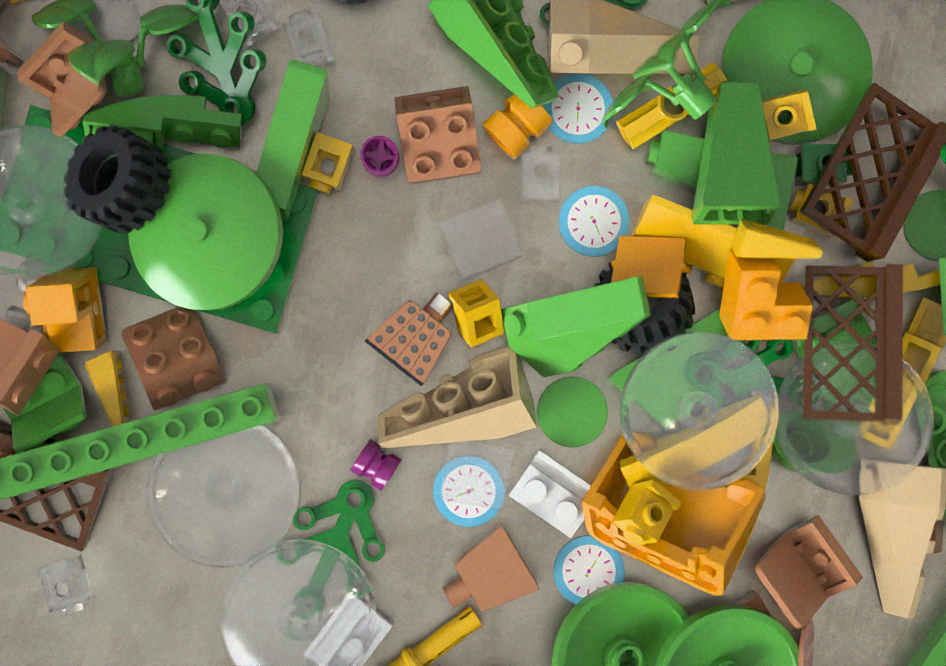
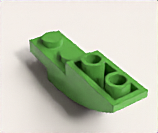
[83,95,242,150]

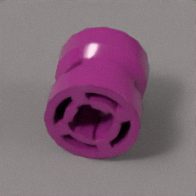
[360,136,400,178]
[350,439,402,491]

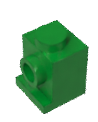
[795,143,852,186]

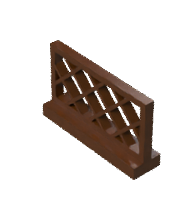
[799,83,946,262]
[803,264,903,425]
[0,420,116,552]

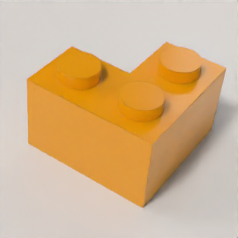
[719,248,813,340]
[23,267,107,352]

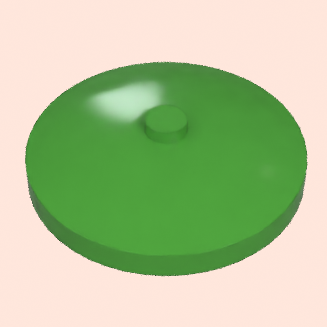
[720,0,873,145]
[128,154,283,310]
[552,582,689,666]
[655,604,799,666]

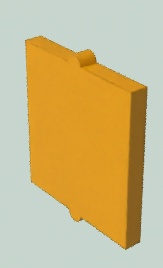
[611,236,687,298]

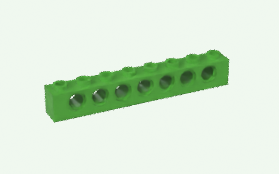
[0,383,281,500]

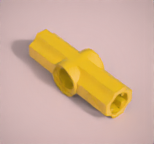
[616,62,727,150]

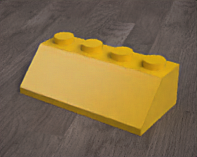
[631,194,796,289]

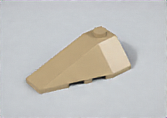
[548,0,699,74]
[378,346,537,448]
[858,461,946,619]

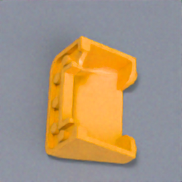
[582,429,766,596]

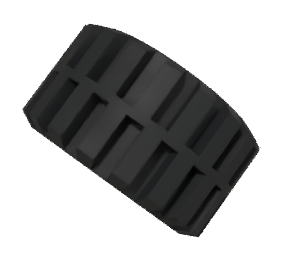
[63,125,171,234]
[594,259,695,356]

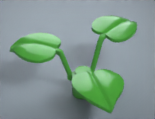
[31,0,199,96]
[602,0,731,128]

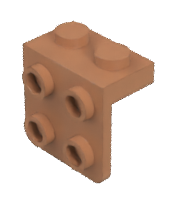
[17,21,107,137]
[121,306,225,411]
[0,319,60,416]
[755,515,863,628]

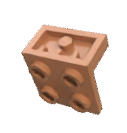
[394,86,481,183]

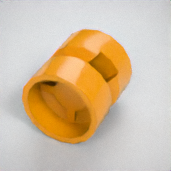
[481,93,553,159]

